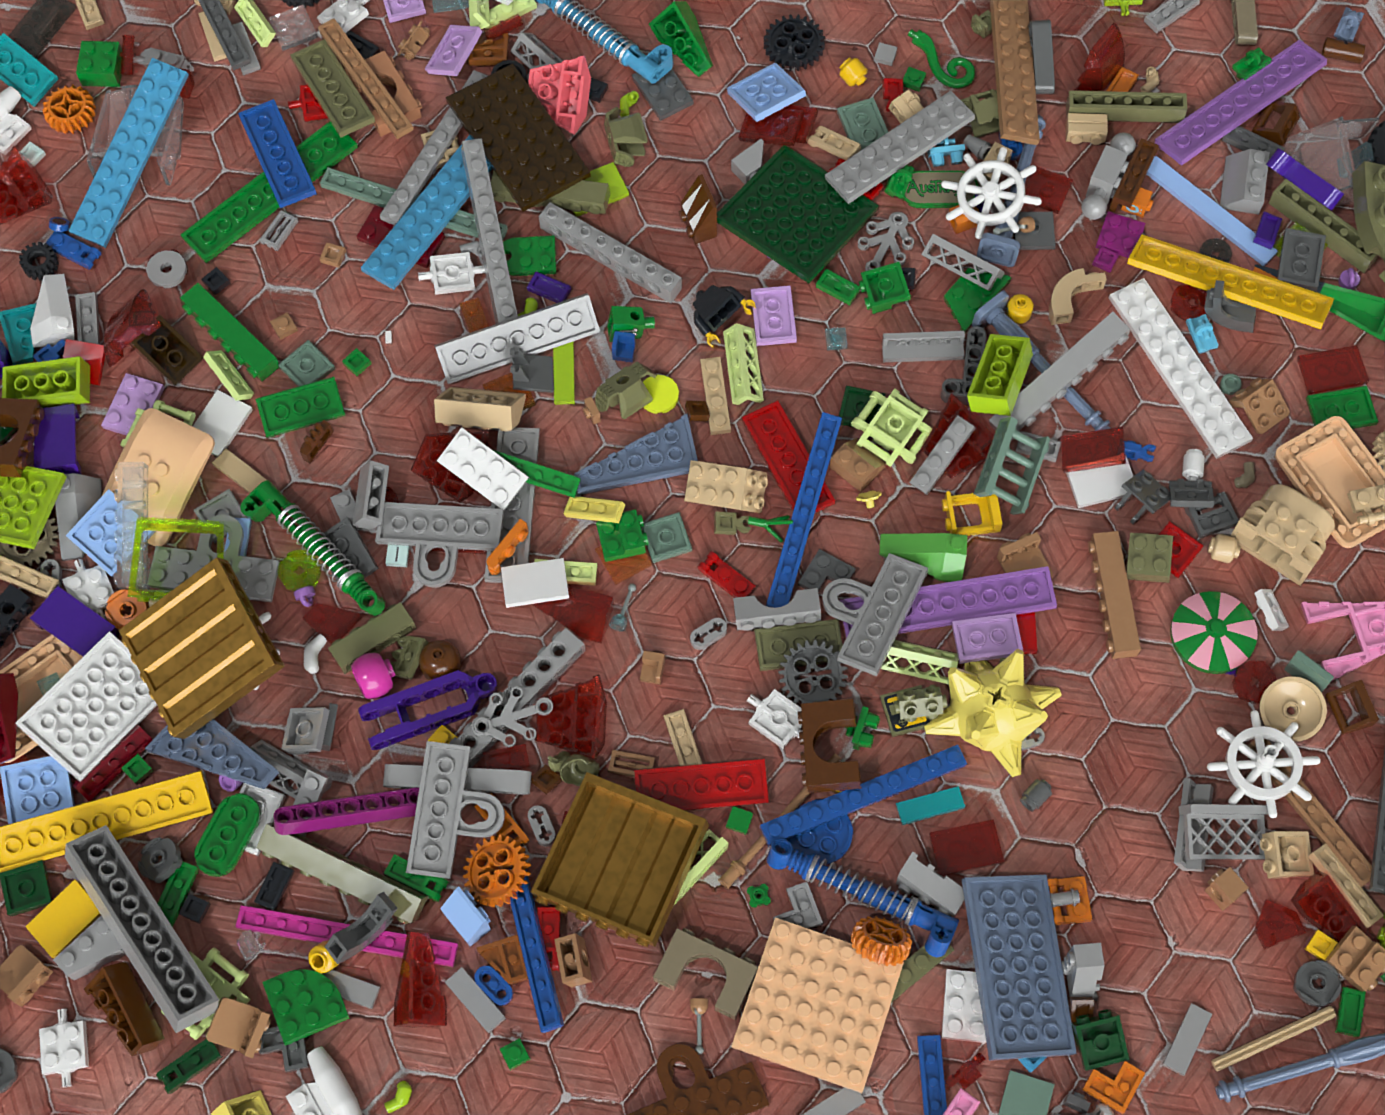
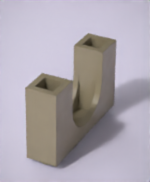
[653,928,758,1020]

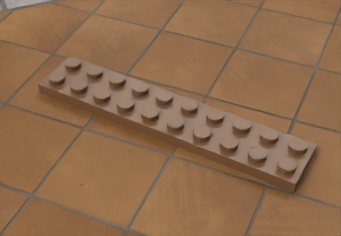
[990,0,1040,145]

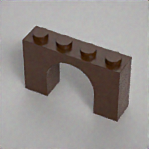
[0,398,45,477]
[798,699,861,793]

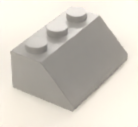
[1220,149,1270,215]

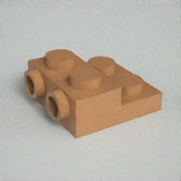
[1325,926,1385,992]

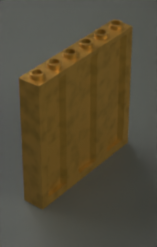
[119,557,285,739]
[531,772,709,947]

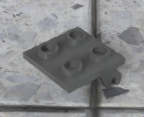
[510,347,554,393]
[1115,469,1170,525]

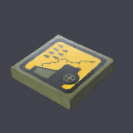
[880,685,932,737]

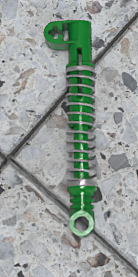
[240,480,385,616]

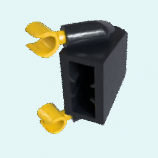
[693,285,756,349]

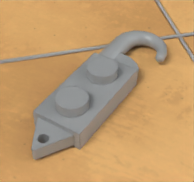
[123,42,194,72]

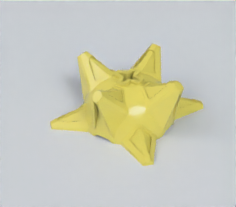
[924,649,1061,777]

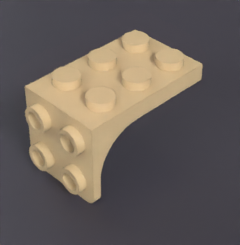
[684,460,768,513]

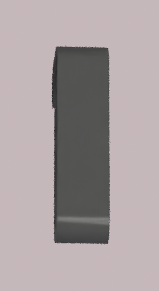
[1028,20,1055,95]
[940,326,986,406]

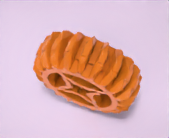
[42,84,96,134]
[851,916,912,966]

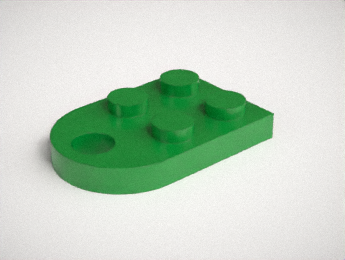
[503,235,556,276]

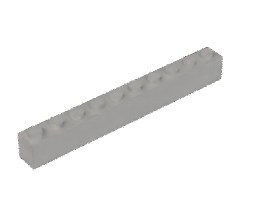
[461,138,518,324]

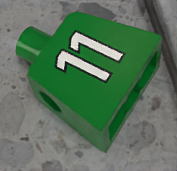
[607,306,655,342]

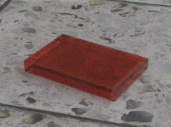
[738,108,804,146]
[1297,345,1369,395]
[1061,427,1126,473]
[929,819,1005,876]

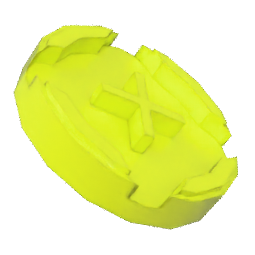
[643,375,679,414]

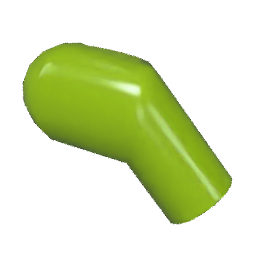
[620,91,639,117]
[517,297,538,316]
[384,1081,412,1114]

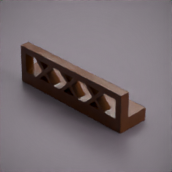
[1109,138,1159,212]

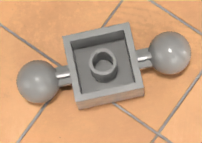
[1081,132,1136,220]

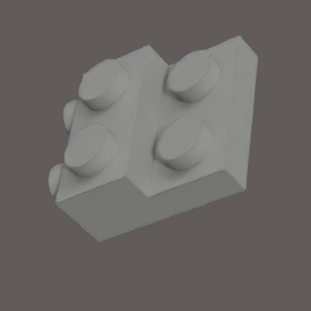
[281,707,330,755]

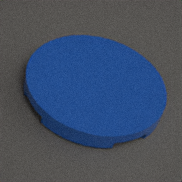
[788,799,853,865]

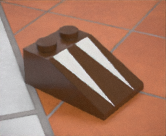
[679,174,717,244]

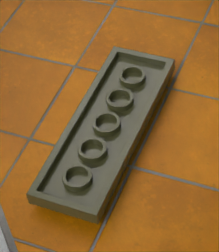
[290,39,375,138]

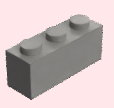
[353,460,389,530]

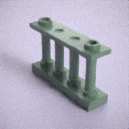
[974,417,1051,515]

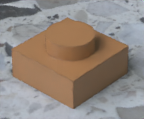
[320,243,346,268]
[270,312,298,340]
[582,397,601,425]

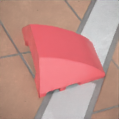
[528,56,591,135]

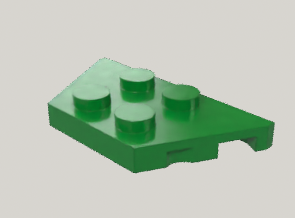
[944,268,1011,333]

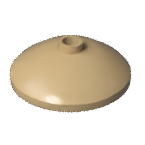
[1259,677,1327,742]

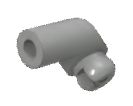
[459,241,482,257]

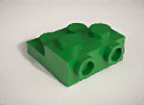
[858,262,911,314]
[596,509,649,562]

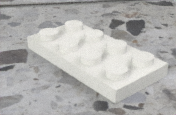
[437,427,529,511]

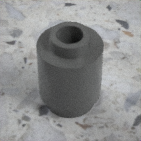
[1020,779,1052,812]

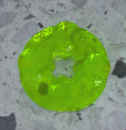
[278,550,321,591]

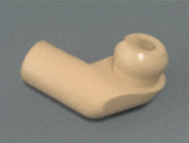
[1140,66,1159,92]

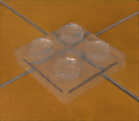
[268,5,318,51]

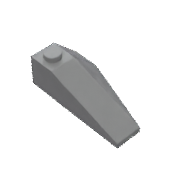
[55,473,102,561]

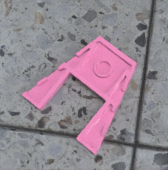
[1301,602,1385,682]

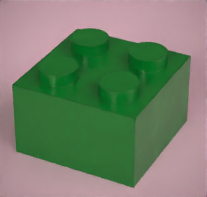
[76,41,125,87]

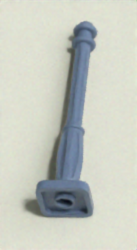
[977,115,1046,267]
[972,290,1111,437]
[1215,1033,1385,1103]

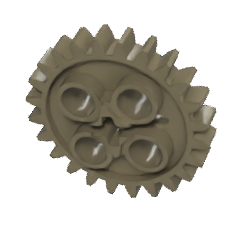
[0,514,59,568]

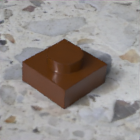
[685,401,710,421]
[531,764,562,795]
[1069,997,1094,1022]

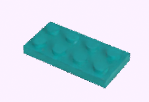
[0,33,59,107]

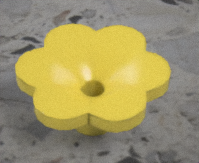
[856,491,882,508]

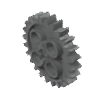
[778,640,848,704]

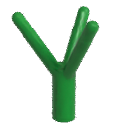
[748,515,793,543]

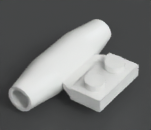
[0,86,32,155]
[286,1047,362,1115]

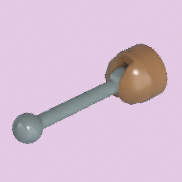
[993,216,1035,235]
[690,998,708,1055]

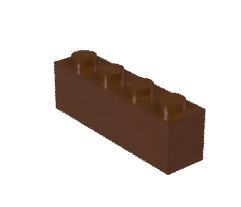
[84,961,165,1056]

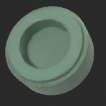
[1219,374,1241,395]

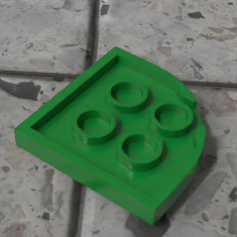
[262,969,350,1046]

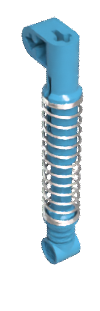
[535,0,674,84]

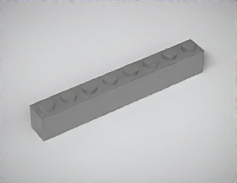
[989,311,1130,440]

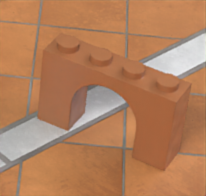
[344,50,422,137]

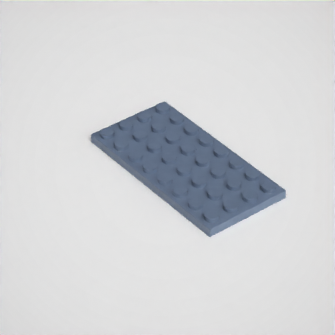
[962,874,1077,1061]

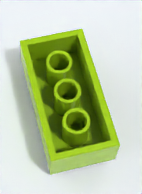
[967,334,1033,416]
[2,356,90,408]

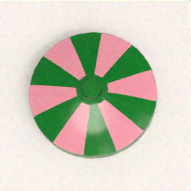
[1170,591,1258,674]

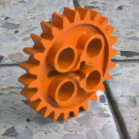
[463,834,531,908]

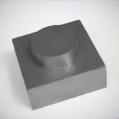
[1063,1092,1091,1114]

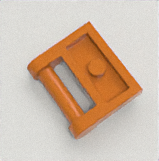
[1048,876,1092,925]

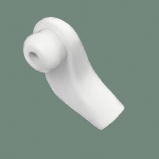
[304,634,327,674]

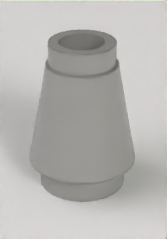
[963,134,992,160]

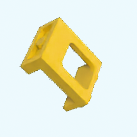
[941,491,1002,536]

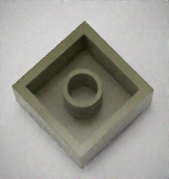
[1127,533,1173,583]

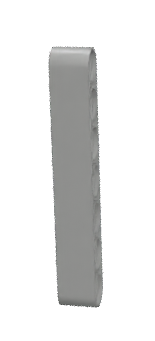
[383,764,532,795]

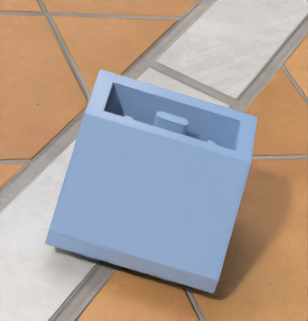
[440,887,491,947]

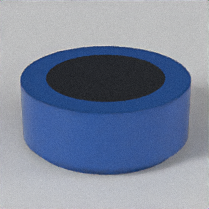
[49,217,70,232]

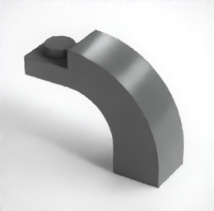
[1204,280,1257,333]
[325,892,398,964]

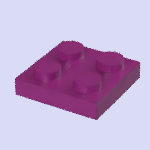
[1095,212,1146,258]

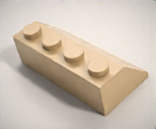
[434,387,526,432]

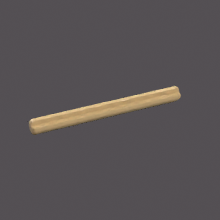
[1211,1006,1336,1071]

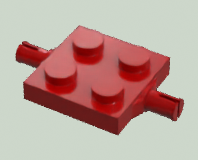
[288,84,328,122]

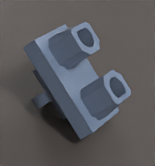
[1334,7,1364,44]

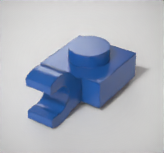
[33,339,66,362]
[1117,440,1156,462]

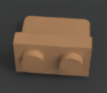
[1229,378,1290,434]
[997,532,1053,577]
[0,945,53,1007]
[206,997,270,1058]

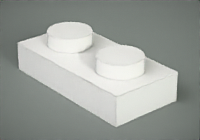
[1254,589,1289,631]

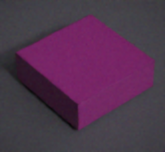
[1092,246,1119,273]

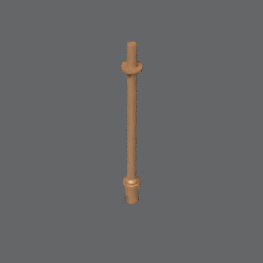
[718,753,841,889]

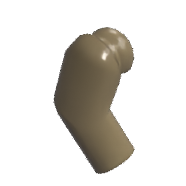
[1234,462,1255,488]

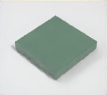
[278,340,336,387]
[641,512,692,563]
[1284,650,1334,693]
[998,1070,1055,1115]

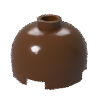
[419,640,462,681]

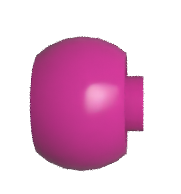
[351,653,396,699]

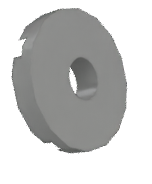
[146,250,187,288]

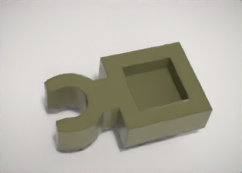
[714,511,751,535]

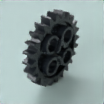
[764,14,825,71]

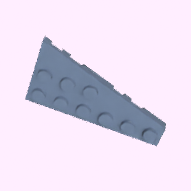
[574,414,698,495]
[145,719,279,789]

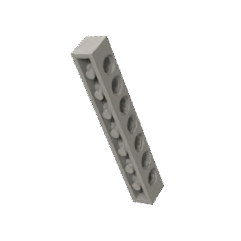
[539,202,682,303]
[449,628,586,768]

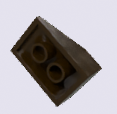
[130,315,203,386]

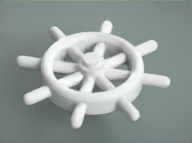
[941,147,1042,239]
[1207,710,1321,818]

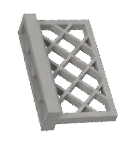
[1179,804,1268,860]

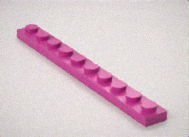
[235,905,458,967]

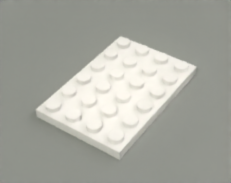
[16,631,157,782]

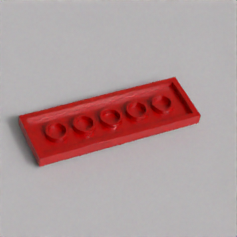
[742,400,835,513]
[634,759,769,810]

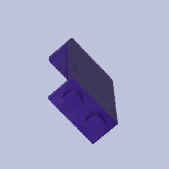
[34,404,81,474]
[30,586,120,657]

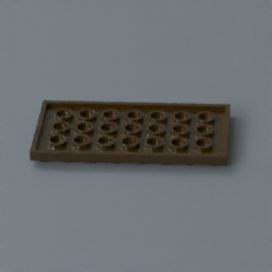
[446,64,591,212]

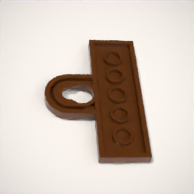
[627,1044,769,1115]

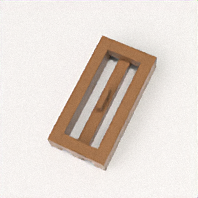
[608,750,655,777]

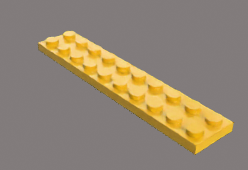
[1127,234,1334,329]
[0,770,214,873]

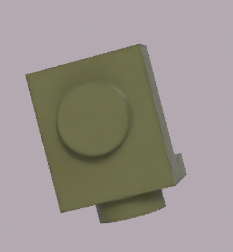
[970,10,992,39]

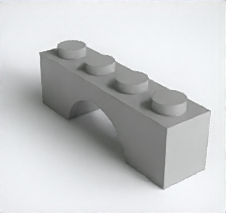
[733,588,821,631]

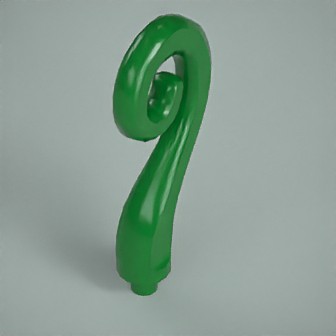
[908,29,975,89]

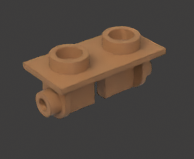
[397,20,430,60]

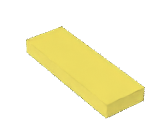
[563,496,625,523]

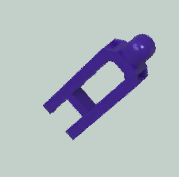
[358,670,498,750]

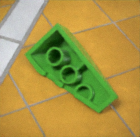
[879,533,968,582]

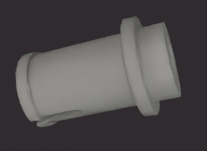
[1050,888,1080,908]

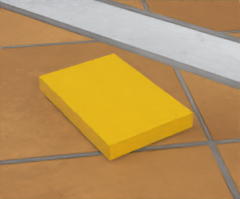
[25,880,101,959]

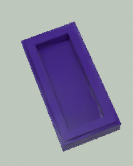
[1253,211,1282,250]
[527,272,572,303]

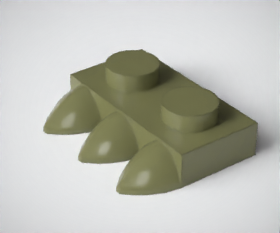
[391,636,429,680]

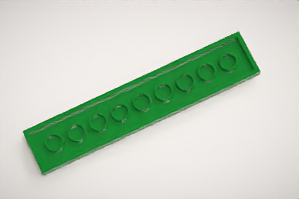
[180,121,358,264]

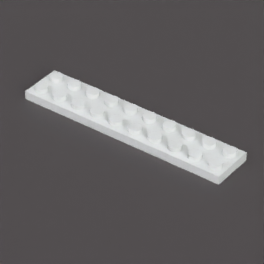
[1109,278,1253,459]

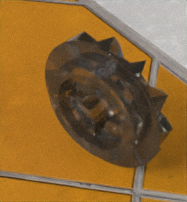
[1199,238,1232,263]

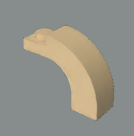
[1049,268,1107,325]

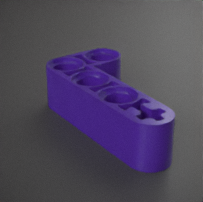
[1266,148,1344,211]

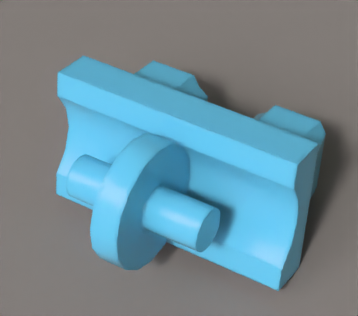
[927,137,965,167]
[1186,314,1219,354]

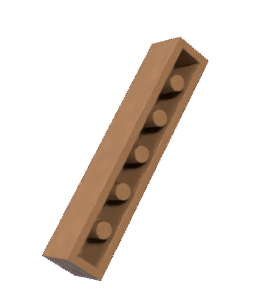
[1088,531,1141,659]

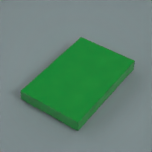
[1306,386,1378,429]

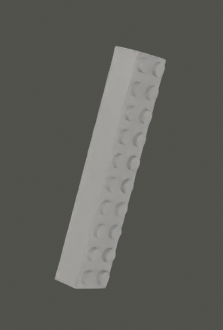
[65,825,219,1033]

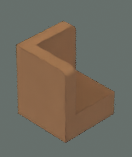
[640,651,665,685]

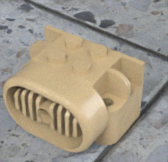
[1231,484,1335,586]

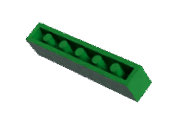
[180,283,279,382]

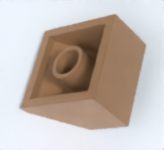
[830,438,887,492]

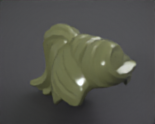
[547,751,600,786]

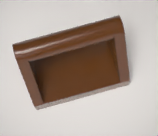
[1252,101,1300,146]
[1325,680,1379,735]

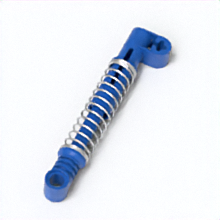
[766,838,959,957]

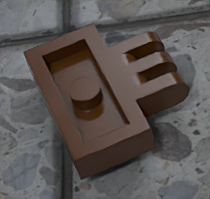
[300,420,333,464]

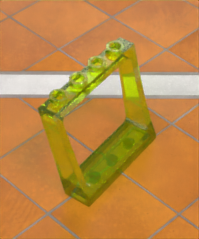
[128,517,224,602]

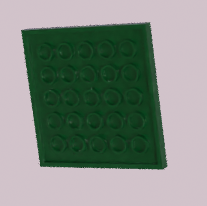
[717,144,879,284]

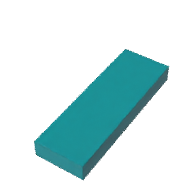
[896,786,965,825]

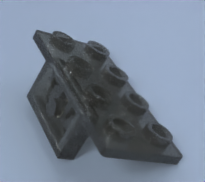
[8,0,76,59]

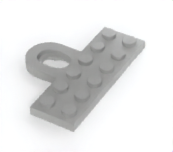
[375,502,505,588]
[147,514,280,602]
[823,553,928,676]
[406,741,505,879]

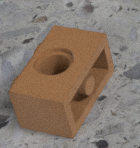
[1205,867,1249,911]
[554,933,592,988]

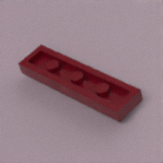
[73,724,153,801]

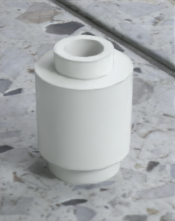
[1182,449,1205,481]

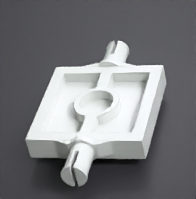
[316,0,370,39]
[418,252,485,295]
[62,559,114,620]
[747,689,803,749]
[39,1009,89,1088]

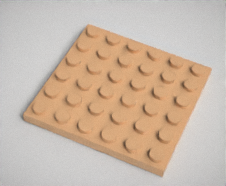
[732,917,904,1093]

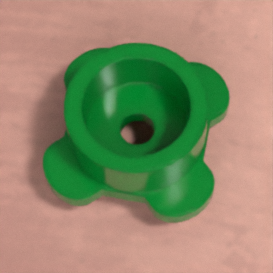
[747,884,771,908]

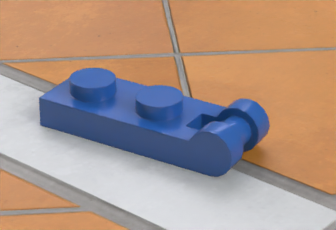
[46,231,101,270]

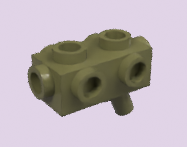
[893,685,947,722]

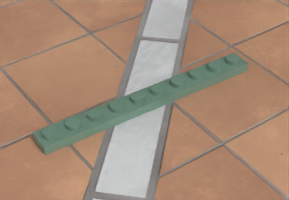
[320,168,508,241]

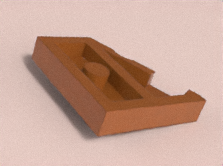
[469,33,509,66]
[476,934,528,985]

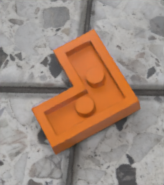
[1082,1061,1145,1114]

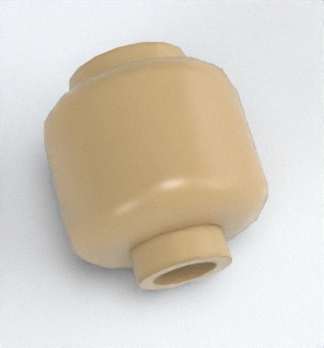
[1208,534,1241,563]

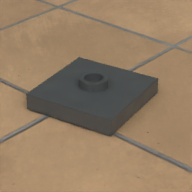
[1014,211,1055,250]

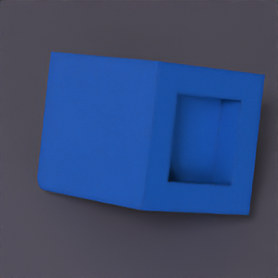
[612,331,636,363]

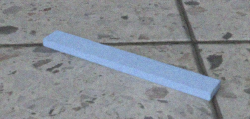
[1146,156,1278,266]

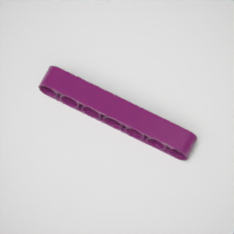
[274,788,419,835]

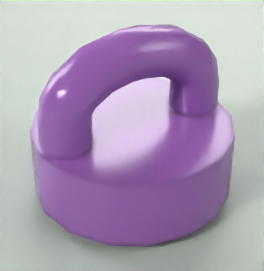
[1338,268,1360,290]
[294,586,316,607]
[219,775,243,792]

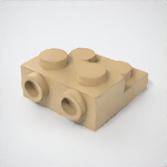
[1260,831,1314,878]

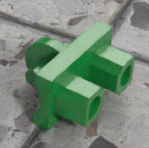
[1232,47,1272,80]
[884,165,914,199]
[845,706,880,750]

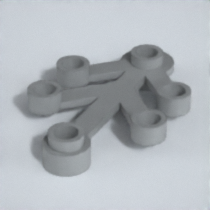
[858,212,914,271]
[471,686,553,748]

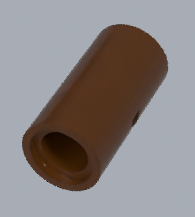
[1322,37,1365,64]

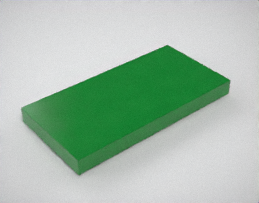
[256,377,346,438]

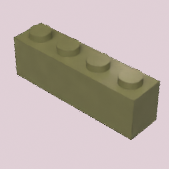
[328,602,417,674]

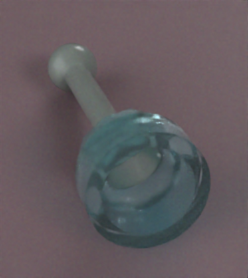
[609,583,636,632]

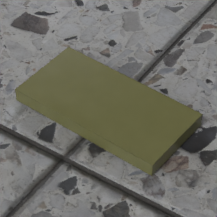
[754,619,843,671]

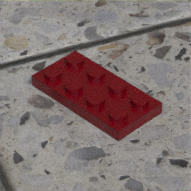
[357,205,445,268]

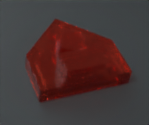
[1254,899,1306,950]
[945,1053,986,1091]

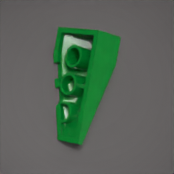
[649,1,713,77]

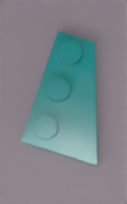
[0,303,37,365]

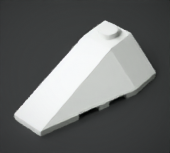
[30,274,74,347]

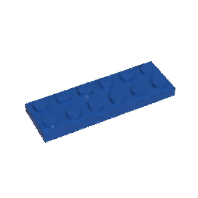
[238,99,317,209]

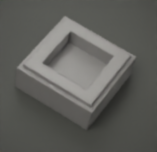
[874,42,898,66]

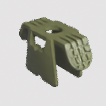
[961,89,1000,137]
[604,107,648,167]
[595,362,657,419]

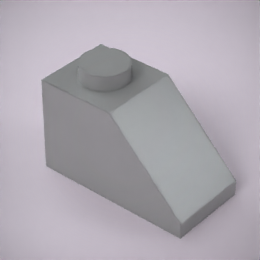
[731,139,764,184]

